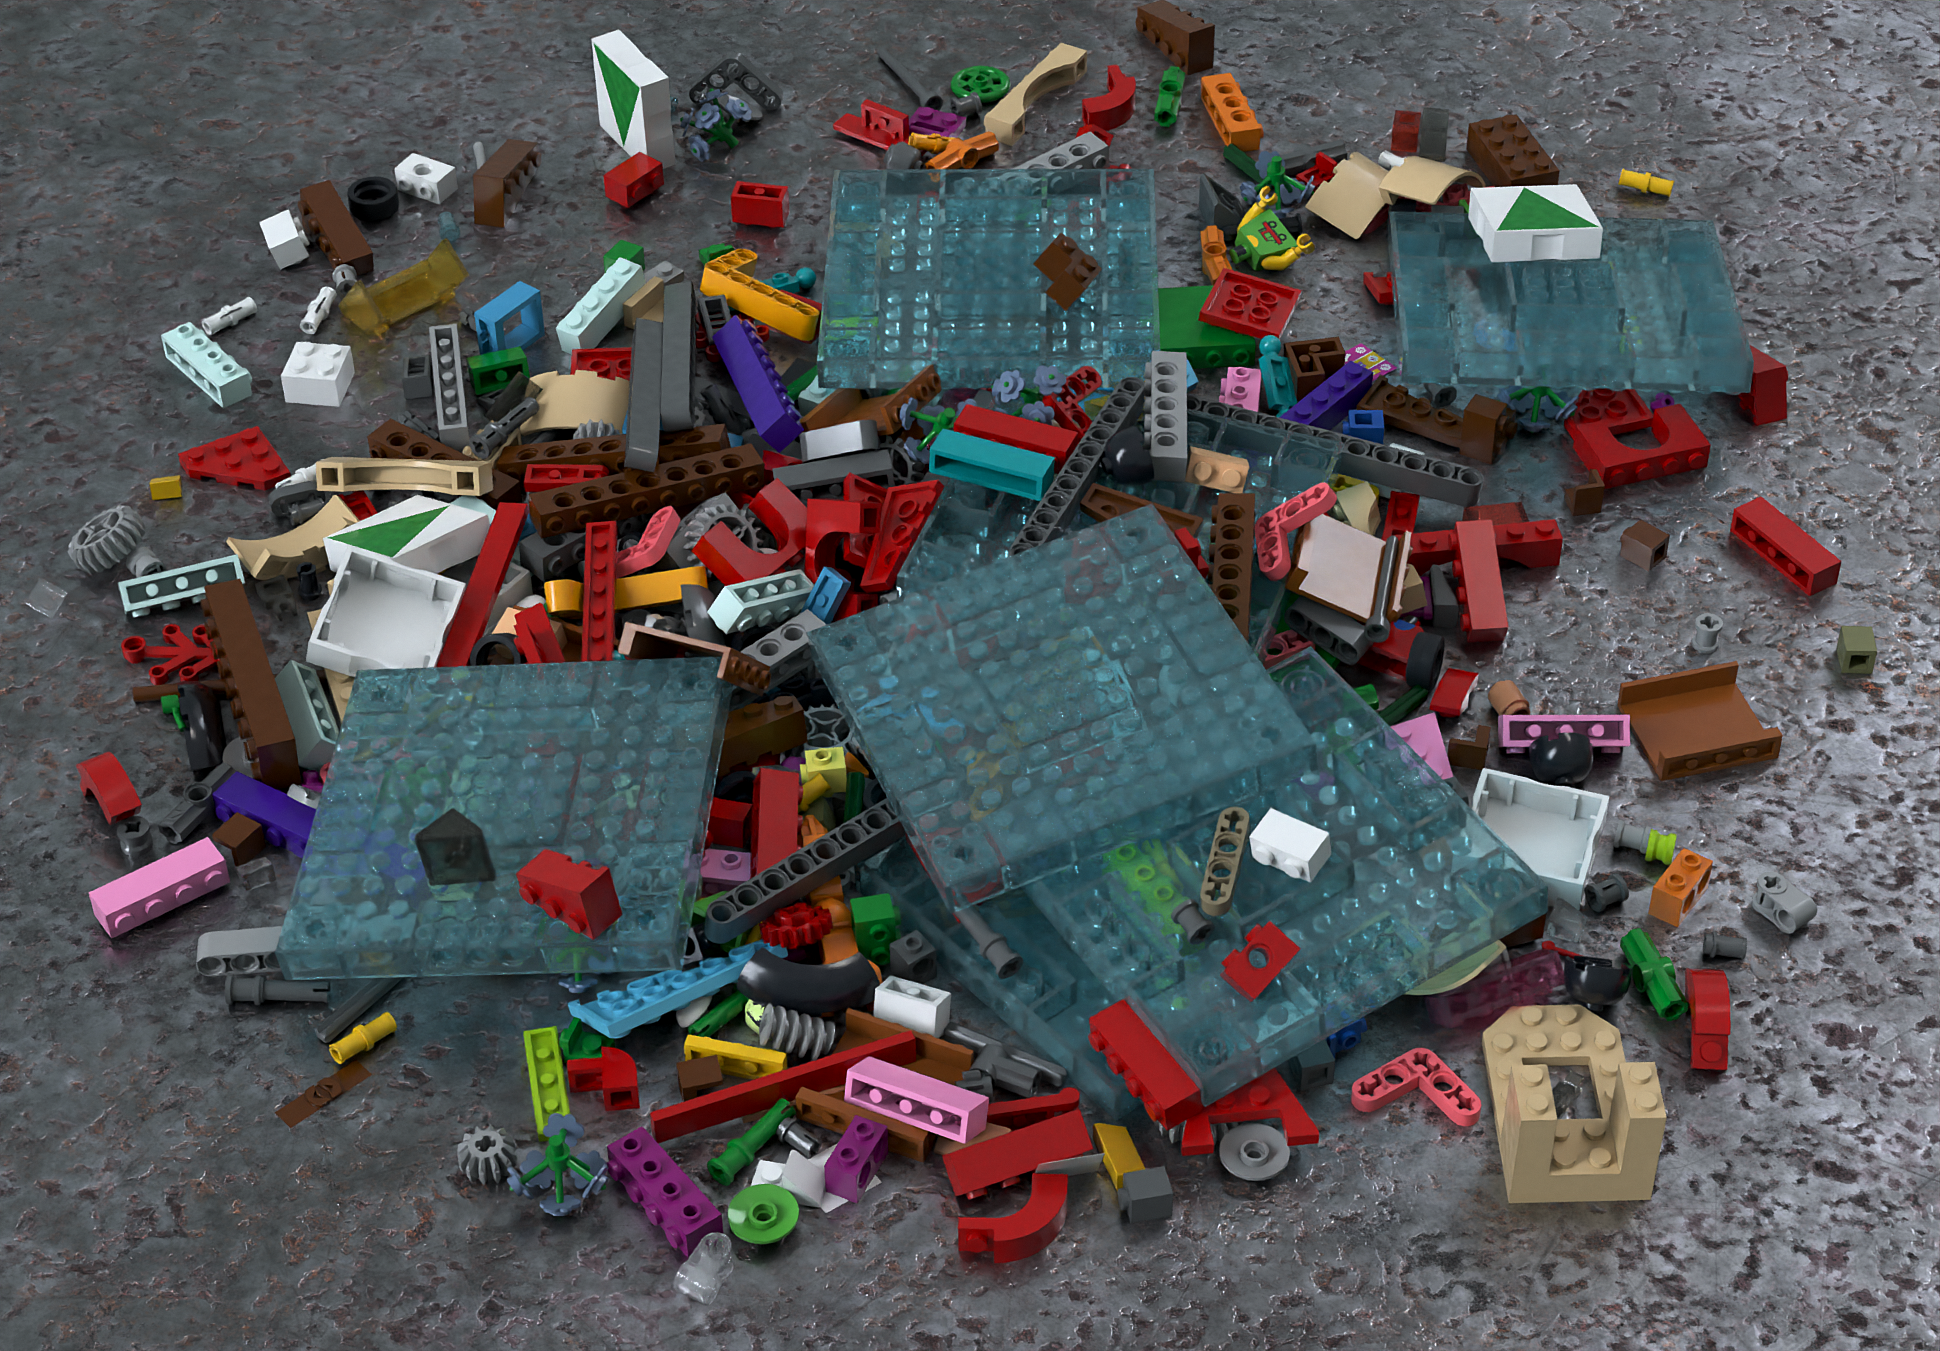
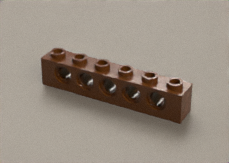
[367,418,522,510]

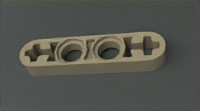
[1200,807,1250,916]

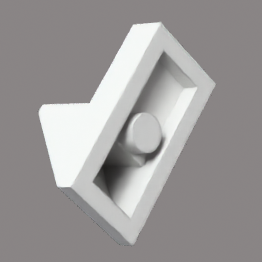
[751,1149,826,1208]

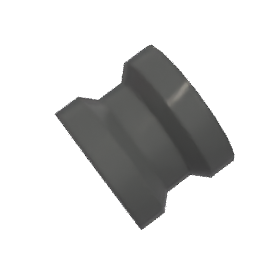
[117,816,153,857]

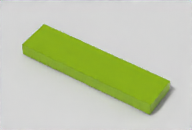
[523,1026,570,1142]

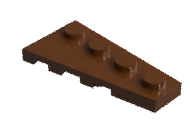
[1357,374,1463,448]
[1080,483,1204,556]

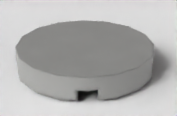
[287,784,351,820]

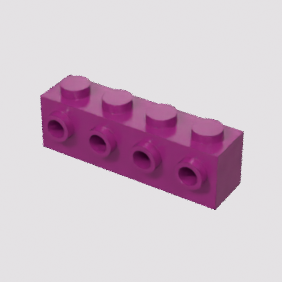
[607,1126,724,1258]

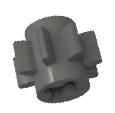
[954,1070,993,1102]

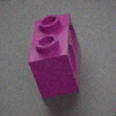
[824,1115,889,1204]

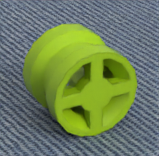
[1645,829,1677,865]

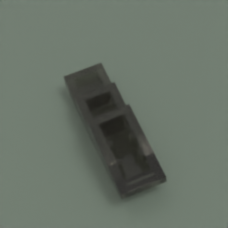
[1419,107,1449,162]

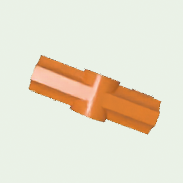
[925,131,999,182]
[1200,226,1232,285]

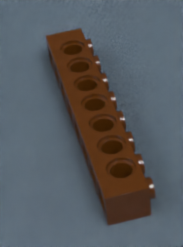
[496,424,731,487]
[529,443,764,539]
[1202,493,1256,678]

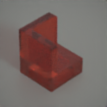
[1391,110,1421,152]

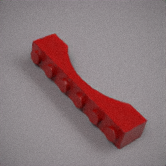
[1381,519,1563,577]

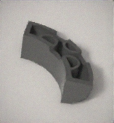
[680,584,726,679]

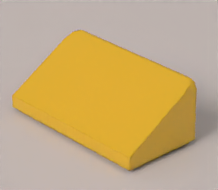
[1093,1123,1145,1191]

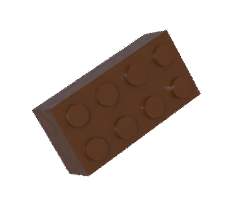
[1466,114,1560,187]

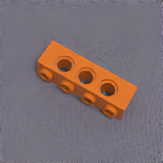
[1201,73,1264,152]

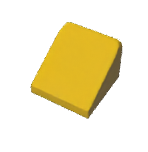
[150,475,182,500]

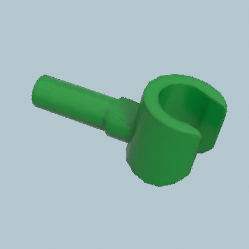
[161,694,187,732]

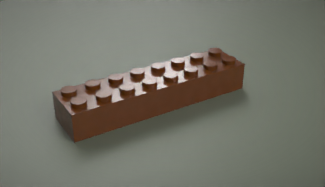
[201,579,301,790]

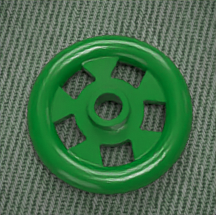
[951,66,1011,103]

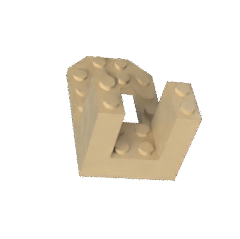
[1482,1005,1667,1203]

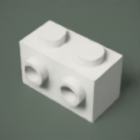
[260,209,310,270]
[1249,808,1332,883]
[874,975,951,1038]

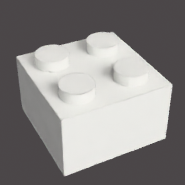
[281,342,355,407]

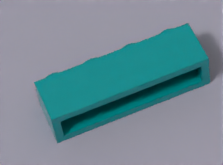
[929,429,1055,501]

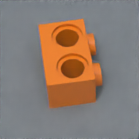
[1648,848,1713,927]

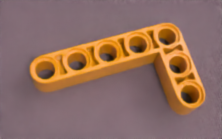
[700,249,820,341]
[544,566,708,619]

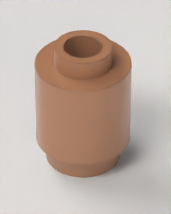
[1488,680,1530,716]

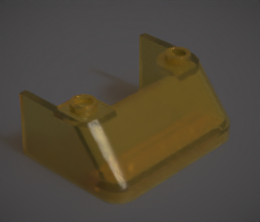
[338,238,469,337]

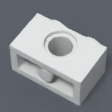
[394,153,458,205]

